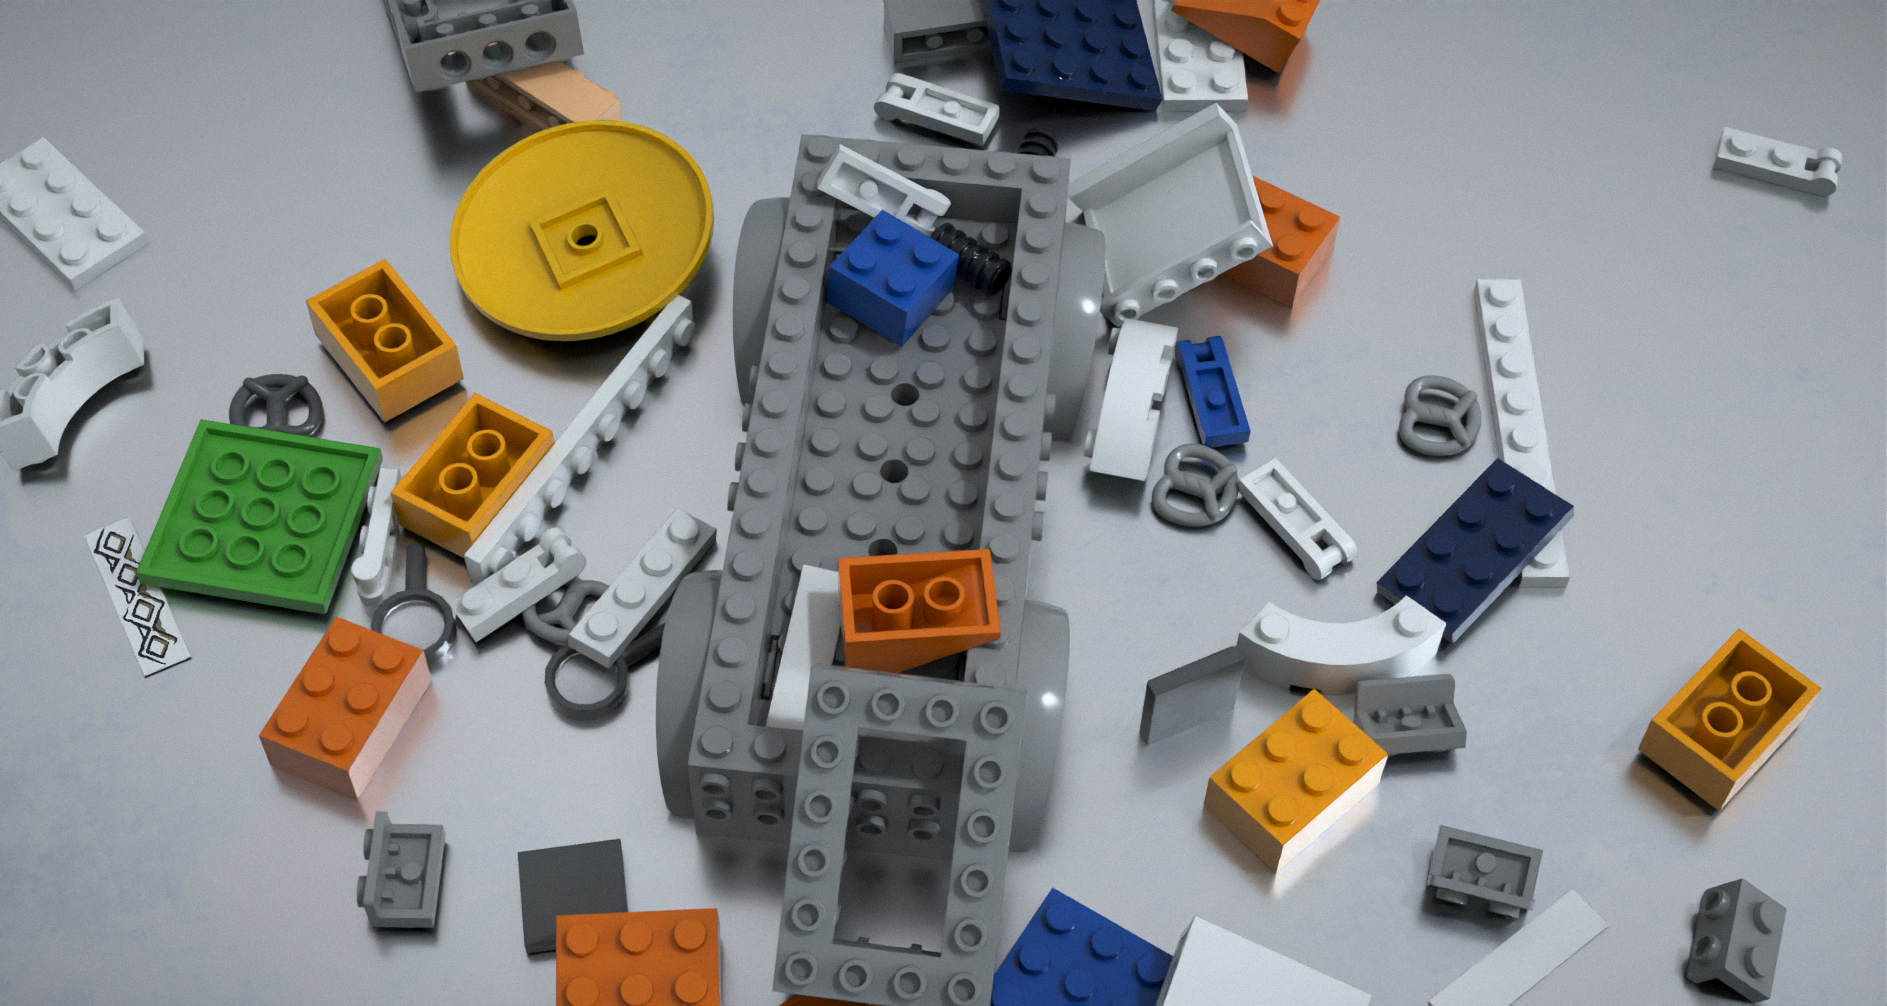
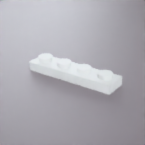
[568,508,717,669]

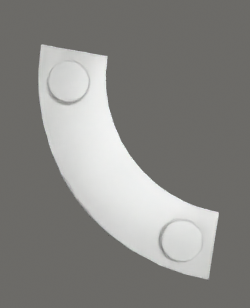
[0,297,144,471]
[1084,318,1179,481]
[1236,595,1446,695]

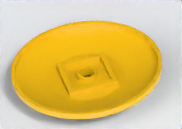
[450,120,715,341]

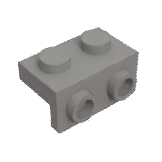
[1353,674,1467,756]
[357,811,446,928]
[1426,825,1543,918]
[1687,878,1787,1003]

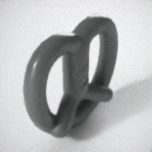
[229,374,323,436]

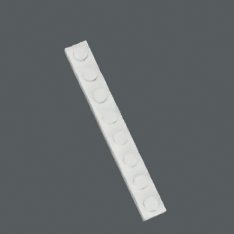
[1474,279,1570,588]
[464,295,695,585]

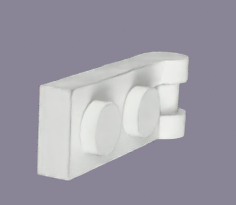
[873,73,999,146]
[1713,127,1842,196]
[817,144,951,237]
[1238,458,1358,581]
[351,468,402,606]
[449,527,586,642]

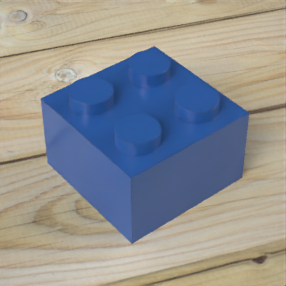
[825,209,959,347]

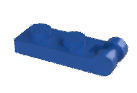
[1175,336,1251,447]

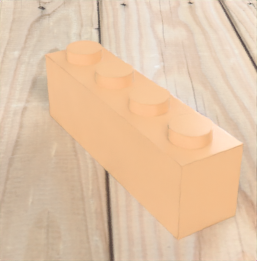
[470,42,622,130]

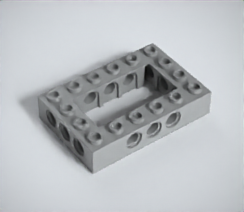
[385,0,584,93]
[772,663,1028,1006]

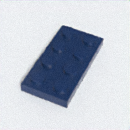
[1377,458,1574,644]

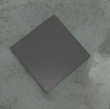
[1139,646,1245,746]
[518,839,628,953]

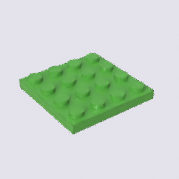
[136,419,383,614]

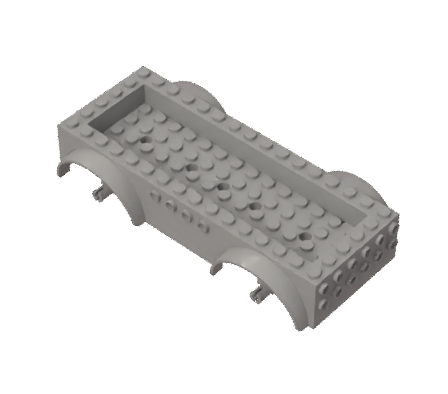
[656,134,1106,860]

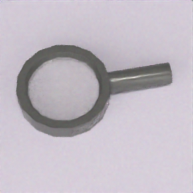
[371,543,457,666]
[545,623,665,721]

